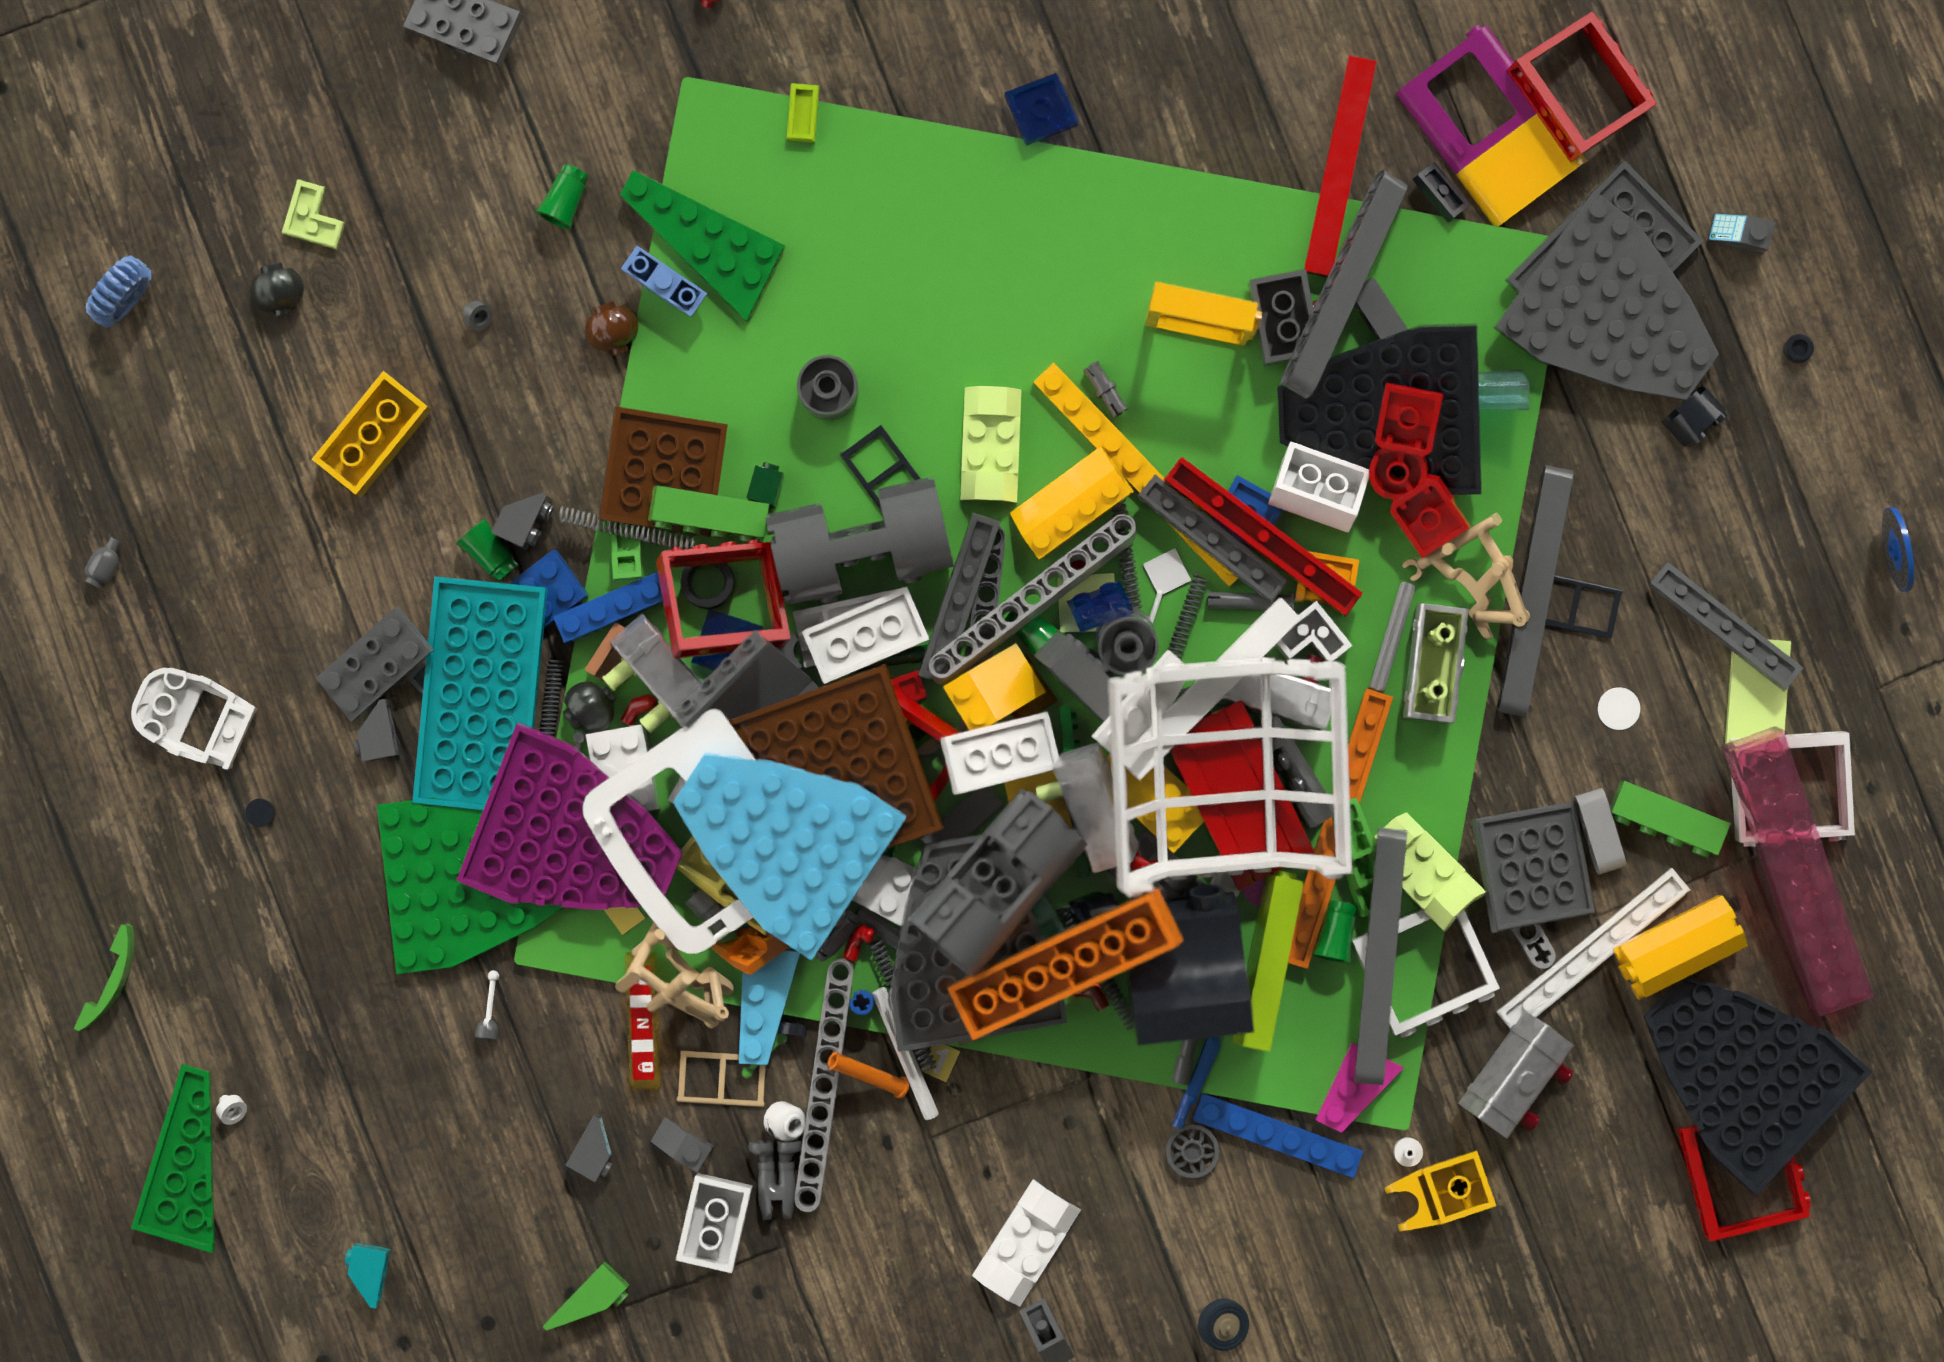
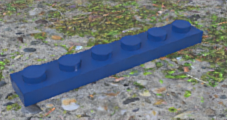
[1192,1093,1363,1178]

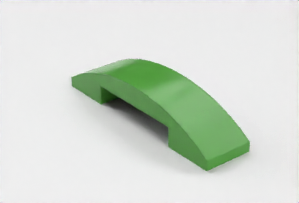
[611,522,642,581]
[74,924,134,1031]

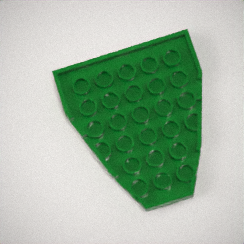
[377,798,565,974]

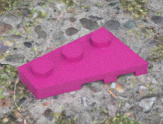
[1315,1042,1404,1133]

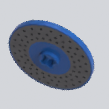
[1882,507,1914,592]

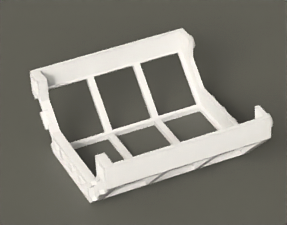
[1109,658,1352,897]

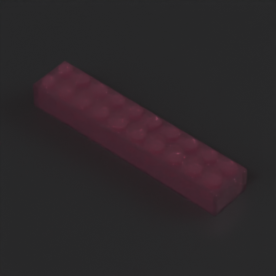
[1721,726,1874,1017]

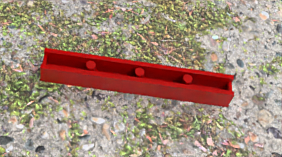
[1163,457,1363,617]

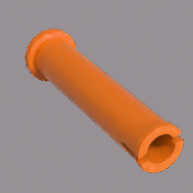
[828,1052,909,1099]

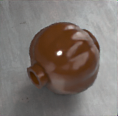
[585,301,639,356]

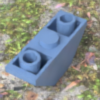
[621,246,707,317]

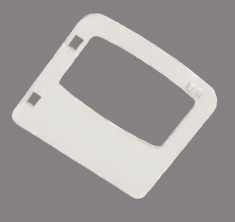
[583,709,755,954]

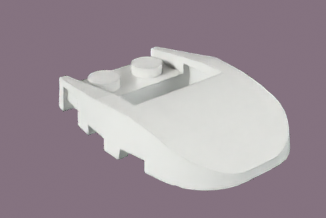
[131,668,258,769]

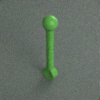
[742,1033,787,1078]

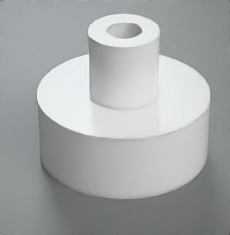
[216,1095,247,1125]
[1393,1137,1423,1167]

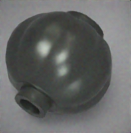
[250,263,304,317]
[563,681,616,734]

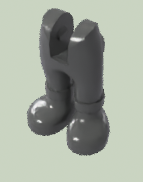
[748,1139,802,1220]

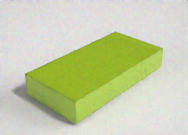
[786,83,820,143]

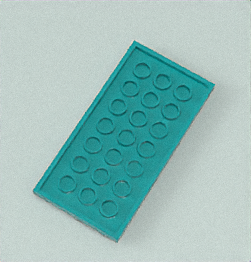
[412,576,548,810]

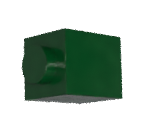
[746,462,784,508]

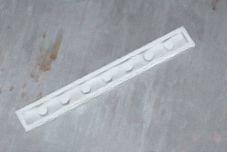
[1124,598,1301,780]
[1496,868,1690,1028]

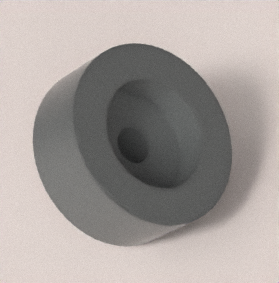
[463,301,492,331]

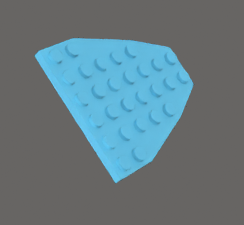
[673,753,906,960]

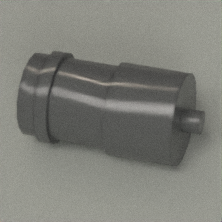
[685,888,726,935]

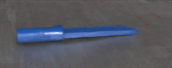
[1172,1037,1220,1129]

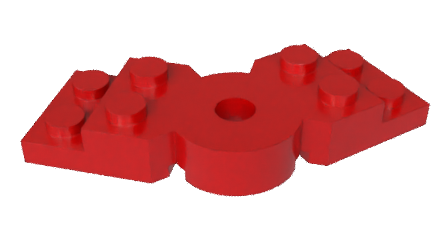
[1369,383,1471,558]

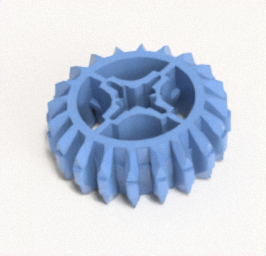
[86,256,152,328]

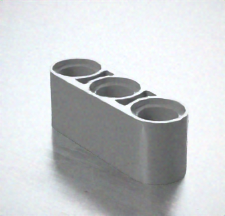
[1574,788,1626,875]

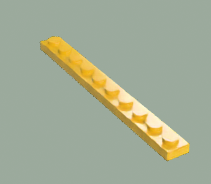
[1033,363,1238,587]

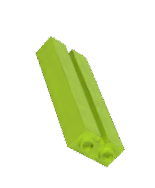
[1232,870,1304,1052]

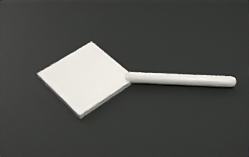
[1143,548,1191,623]

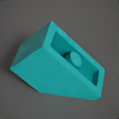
[345,1243,391,1309]

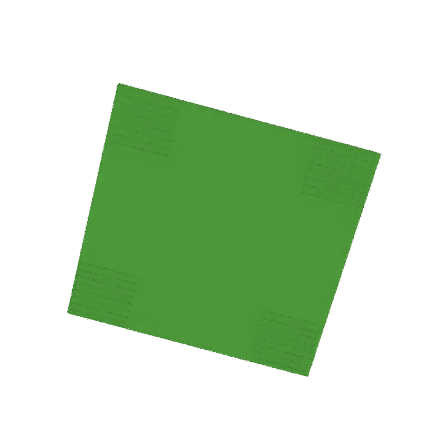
[514,77,1548,1130]

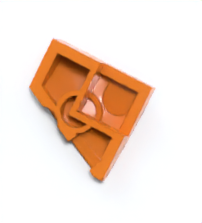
[711,927,790,975]

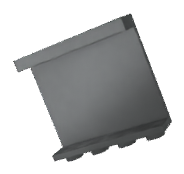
[674,630,820,728]

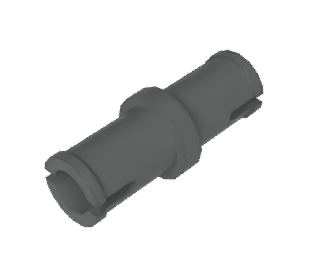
[1083,361,1129,418]

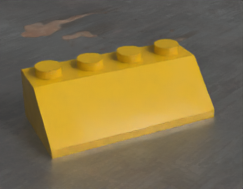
[1010,446,1134,560]

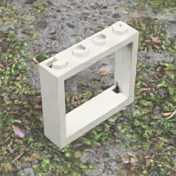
[1730,731,1855,847]
[1352,909,1500,1038]

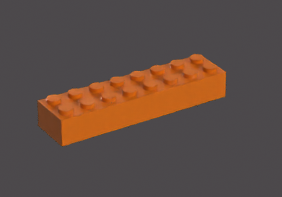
[947,888,1183,1040]

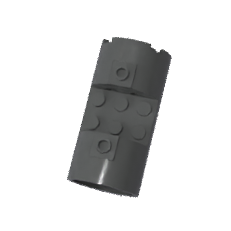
[766,476,954,605]
[908,789,1088,978]

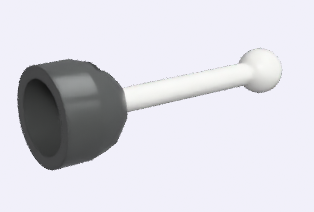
[475,970,499,1040]

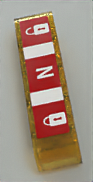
[625,952,661,1090]

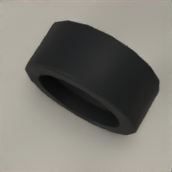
[680,563,735,609]

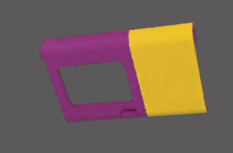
[1396,24,1588,227]

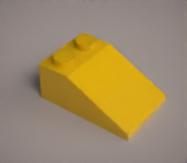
[943,643,1046,731]

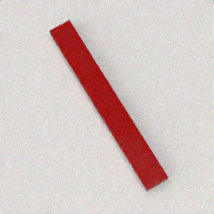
[1304,55,1377,278]

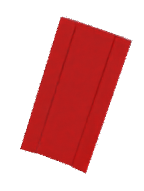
[1170,700,1315,891]

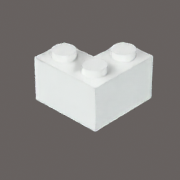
[1275,601,1352,661]

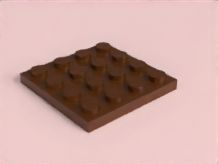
[598,406,728,537]

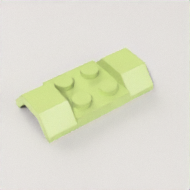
[960,386,1021,503]
[1373,812,1486,932]

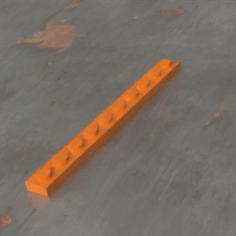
[1288,688,1393,969]

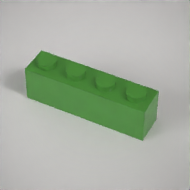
[648,486,769,542]
[1610,781,1731,858]

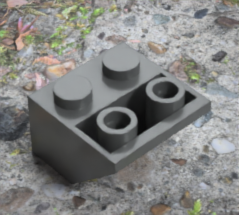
[491,493,554,551]

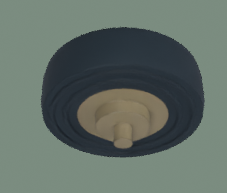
[1198,1298,1249,1351]

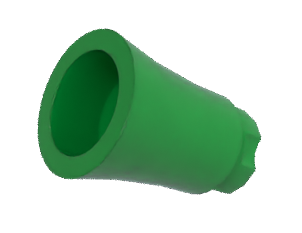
[535,164,589,230]
[456,518,518,582]
[1005,611,1067,665]
[1312,900,1356,964]

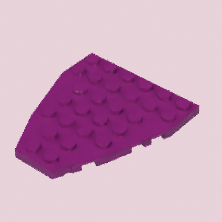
[456,723,683,910]

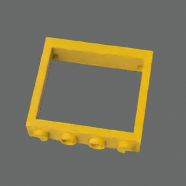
[1145,282,1262,346]

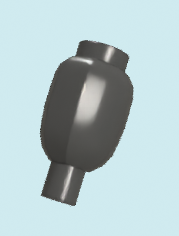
[84,537,121,589]

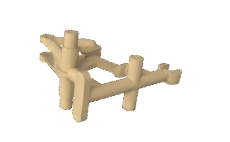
[1402,512,1530,639]
[615,910,734,1028]

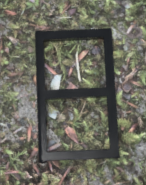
[840,425,921,511]
[1545,575,1623,639]

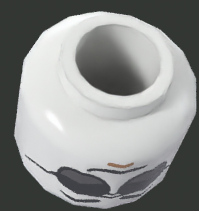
[764,1101,806,1142]

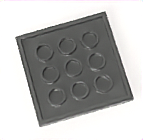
[1472,801,1595,932]

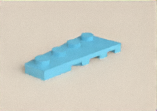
[739,951,800,1065]

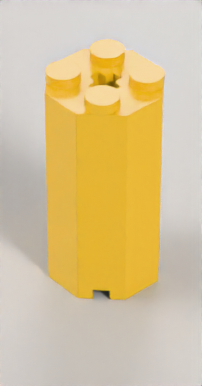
[1613,895,1748,1000]

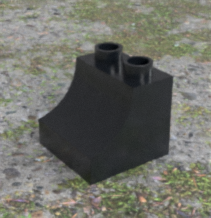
[1126,884,1254,1046]

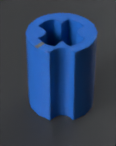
[849,989,875,1015]

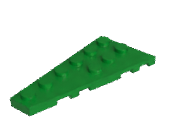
[620,170,785,322]
[131,1064,215,1253]

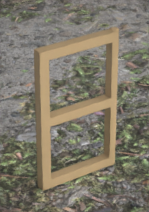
[677,1051,766,1107]

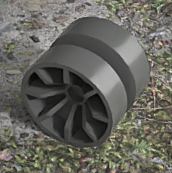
[797,355,859,420]
[1095,606,1159,676]

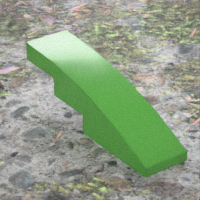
[1332,797,1376,918]

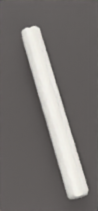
[872,987,938,1120]

